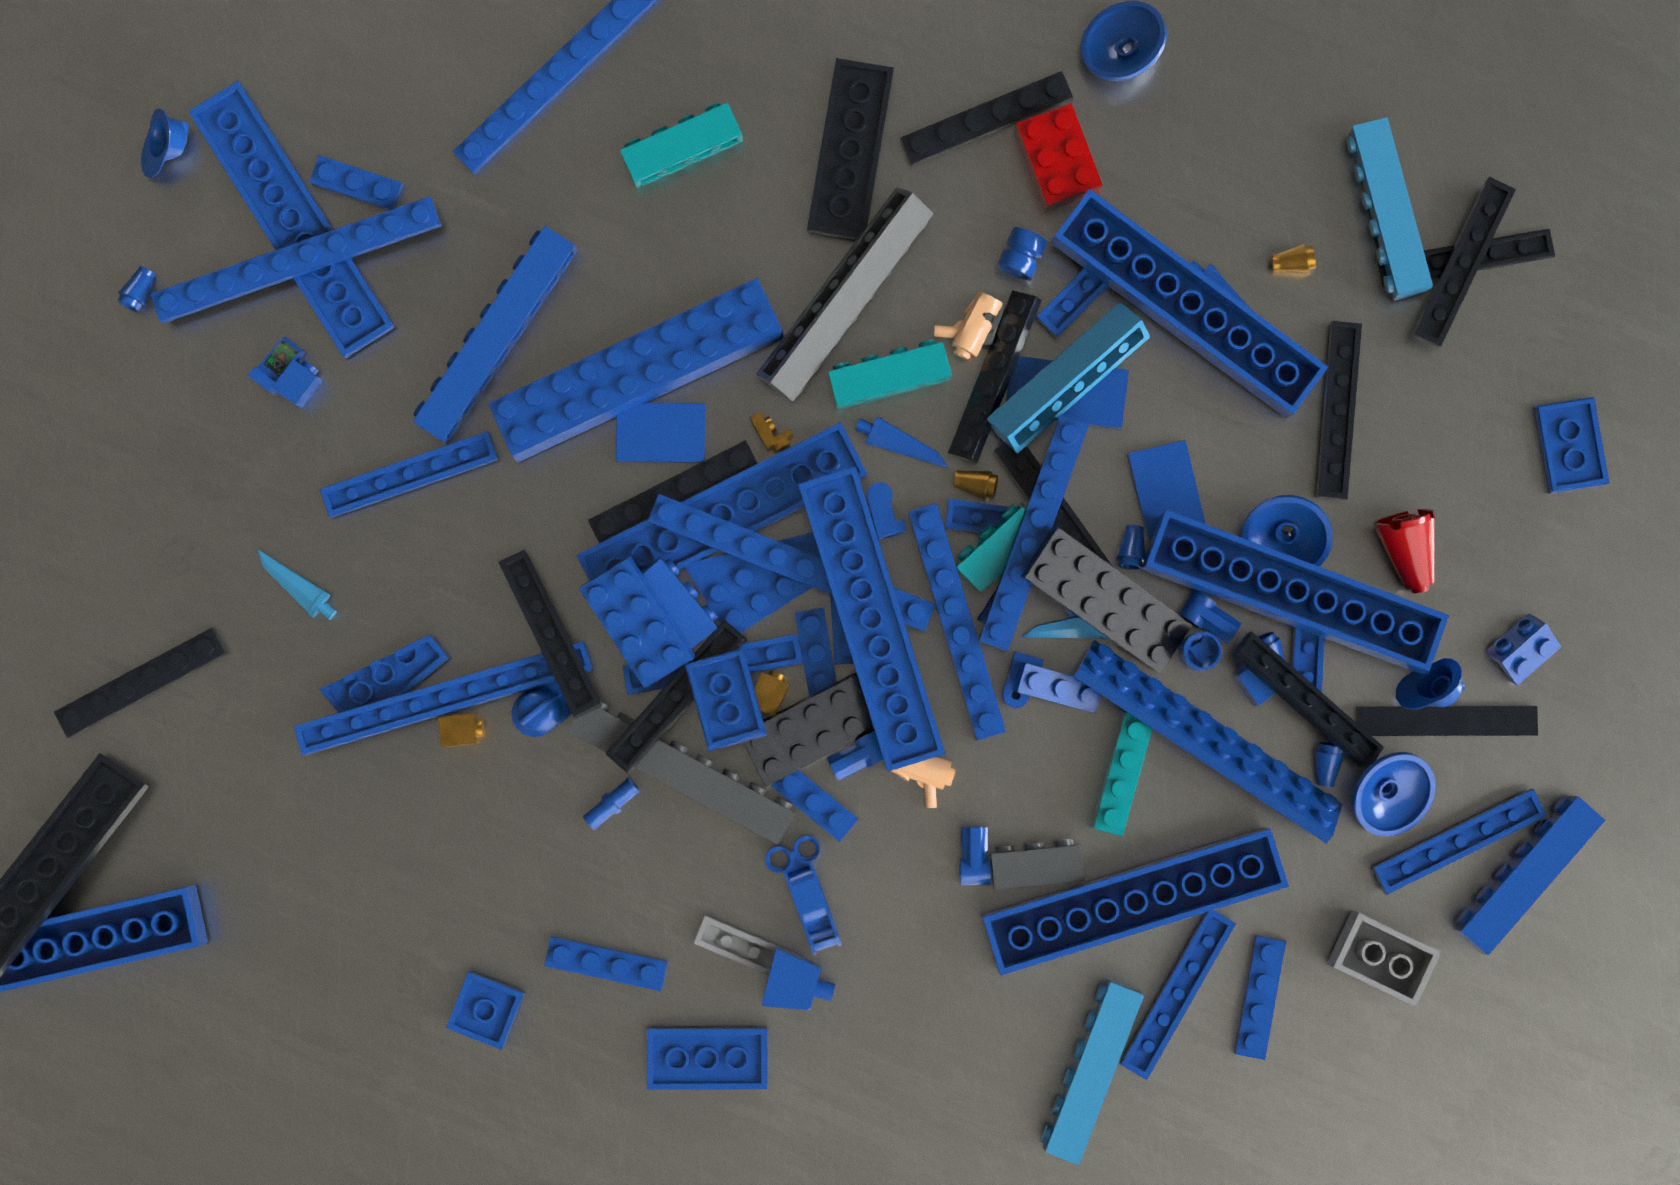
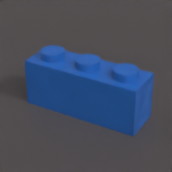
[641,556,718,649]

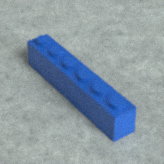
[1454,795,1606,955]

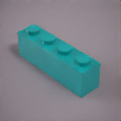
[620,102,743,188]
[828,339,952,410]
[1090,712,1153,837]

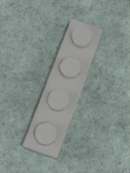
[693,915,815,976]

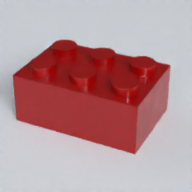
[1014,103,1103,213]

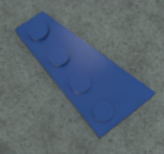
[319,635,450,713]

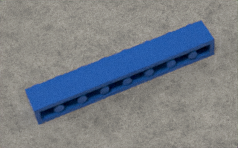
[413,226,578,444]
[979,415,1089,651]
[907,503,1006,741]

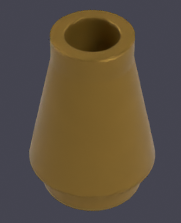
[1272,244,1316,273]
[953,470,998,500]

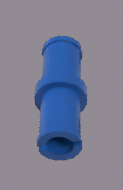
[583,777,640,830]

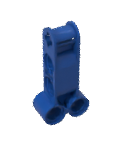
[765,834,842,956]

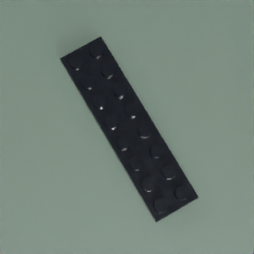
[0,753,149,977]

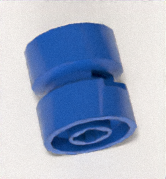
[997,227,1048,281]
[1178,632,1222,671]

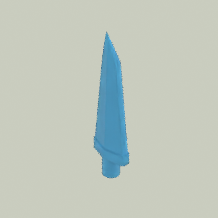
[257,549,337,620]
[1022,617,1108,640]

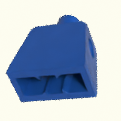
[762,947,835,1010]

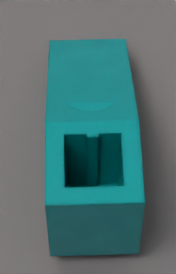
[956,502,1026,593]

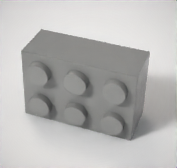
[1327,910,1441,1007]

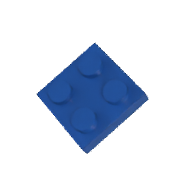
[446,971,525,1050]

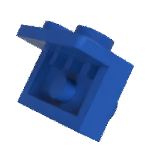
[1486,614,1561,686]

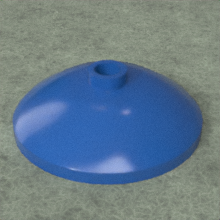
[1081,1,1167,81]
[1242,495,1333,567]
[1352,752,1436,836]

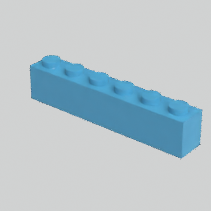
[1346,117,1433,301]
[987,302,1150,454]
[1040,979,1144,1165]

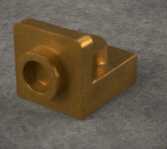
[750,412,793,452]

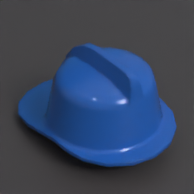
[141,108,189,178]
[1396,658,1465,710]
[511,682,572,737]

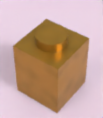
[754,669,789,716]
[438,713,485,747]

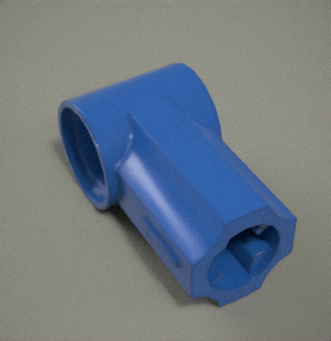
[1178,589,1242,644]
[827,731,884,780]
[959,827,991,886]

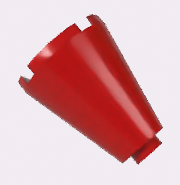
[1374,509,1435,594]

